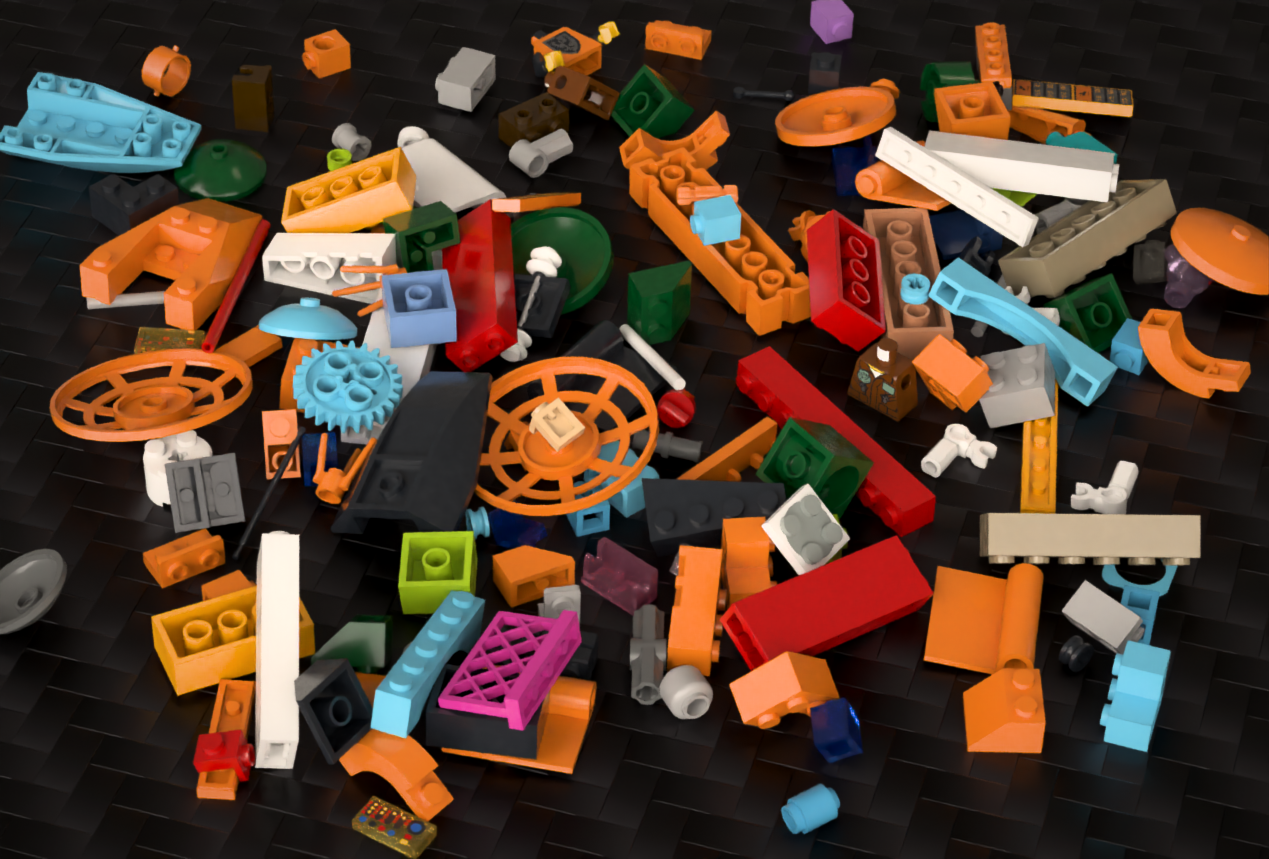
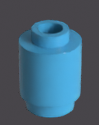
[781,784,840,834]

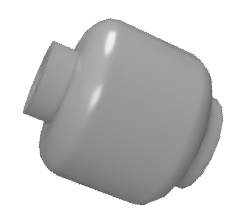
[659,665,713,719]

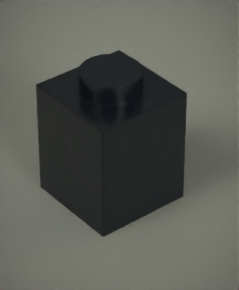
[808,52,842,96]

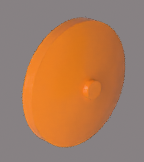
[775,87,896,147]
[1171,208,1269,295]

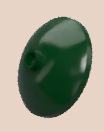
[174,139,267,202]

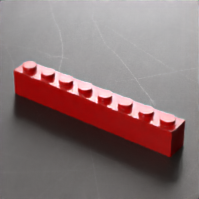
[736,346,936,537]

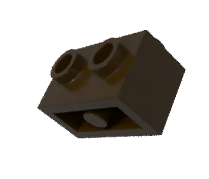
[499,92,569,148]

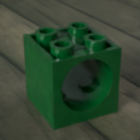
[755,417,874,520]

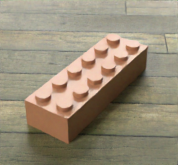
[863,208,954,360]

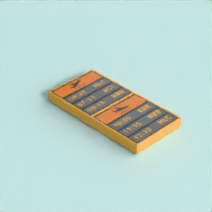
[1012,79,1133,117]

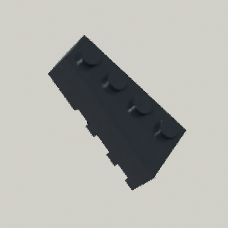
[642,478,789,557]

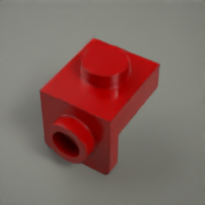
[193,729,256,781]

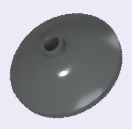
[0,549,67,634]

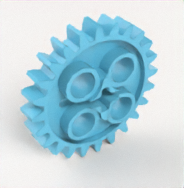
[293,341,403,433]

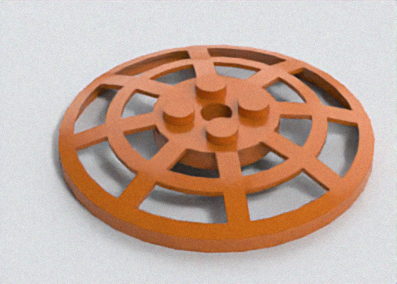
[50,349,253,442]
[474,357,659,516]

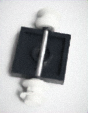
[500,247,571,362]

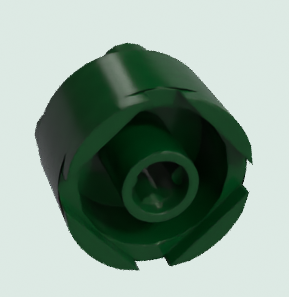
[920,61,980,122]

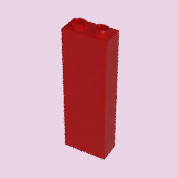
[442,199,518,372]
[720,535,934,671]

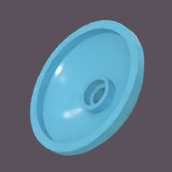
[259,297,357,340]

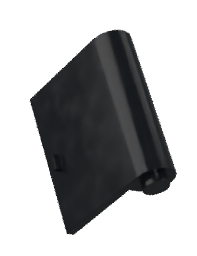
[527,320,678,433]

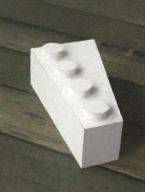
[262,233,396,304]

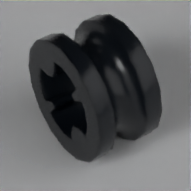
[1059,635,1094,672]

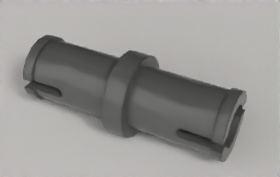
[632,430,703,463]

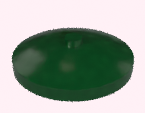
[511,207,614,315]

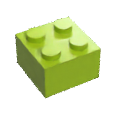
[398,531,478,614]

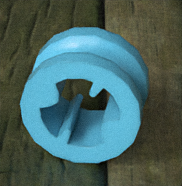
[900,273,931,305]
[465,506,490,539]

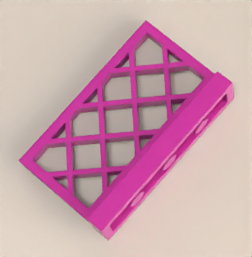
[438,610,582,730]

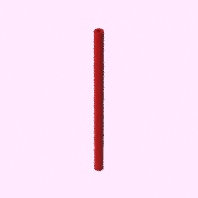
[201,220,271,353]

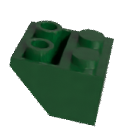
[311,614,393,673]

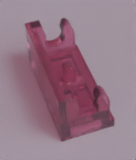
[581,537,658,616]

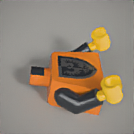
[531,21,619,78]

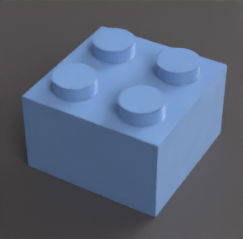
[382,269,457,348]

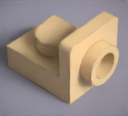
[529,397,585,452]

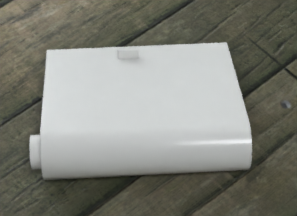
[402,138,506,213]

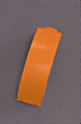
[619,111,730,170]
[1138,309,1251,399]
[339,728,454,823]

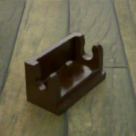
[232,65,274,132]

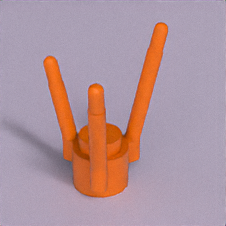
[332,264,407,317]
[312,433,377,504]

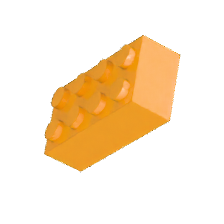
[281,147,417,233]
[151,586,315,696]

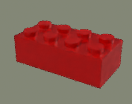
[807,209,886,352]

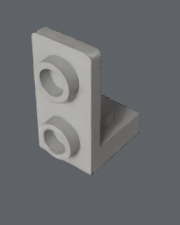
[538,585,581,627]

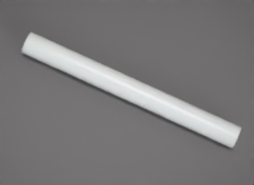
[619,324,686,390]

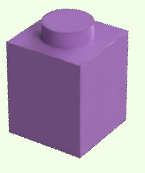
[810,0,854,44]

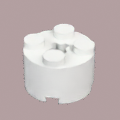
[143,430,213,507]

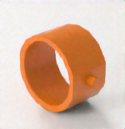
[142,45,191,97]

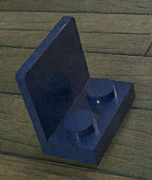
[929,210,1003,260]

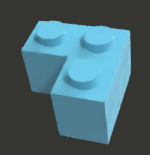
[1100,640,1171,752]

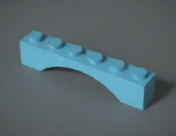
[928,257,1118,407]
[370,590,485,738]

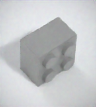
[979,343,1055,428]

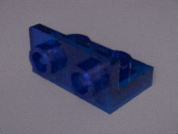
[832,135,878,195]

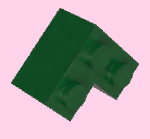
[383,201,461,273]

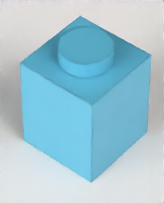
[690,195,741,246]

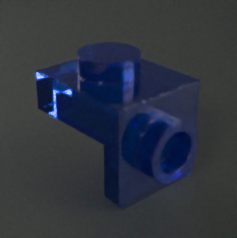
[488,500,548,549]

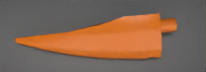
[1008,105,1091,144]

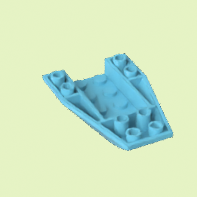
[0,72,201,173]

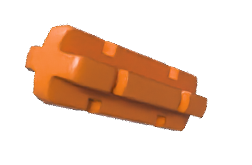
[676,185,738,206]

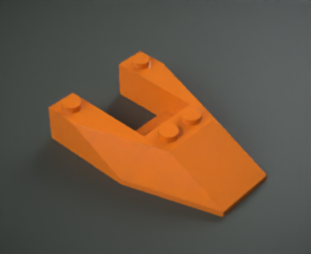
[79,198,263,333]

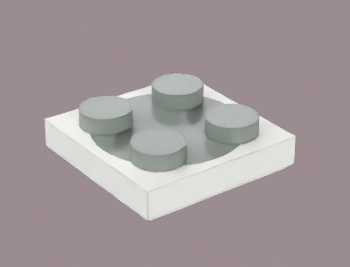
[761,484,850,575]

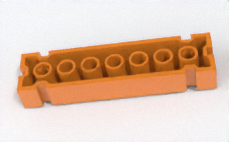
[629,147,811,336]

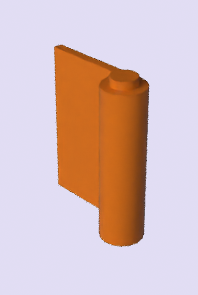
[855,141,951,211]
[924,563,1043,674]
[442,664,597,774]

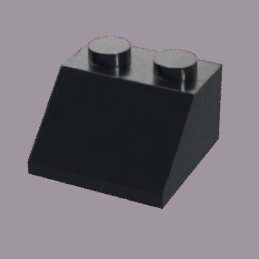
[294,658,373,764]

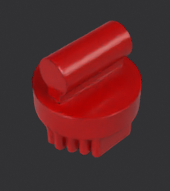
[657,388,696,428]

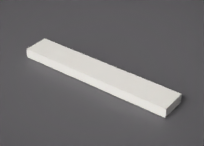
[875,127,1039,247]

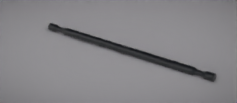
[232,426,306,560]

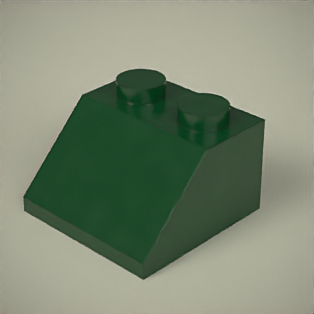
[611,64,695,138]
[627,260,692,345]
[1043,273,1133,353]

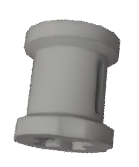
[332,123,372,161]

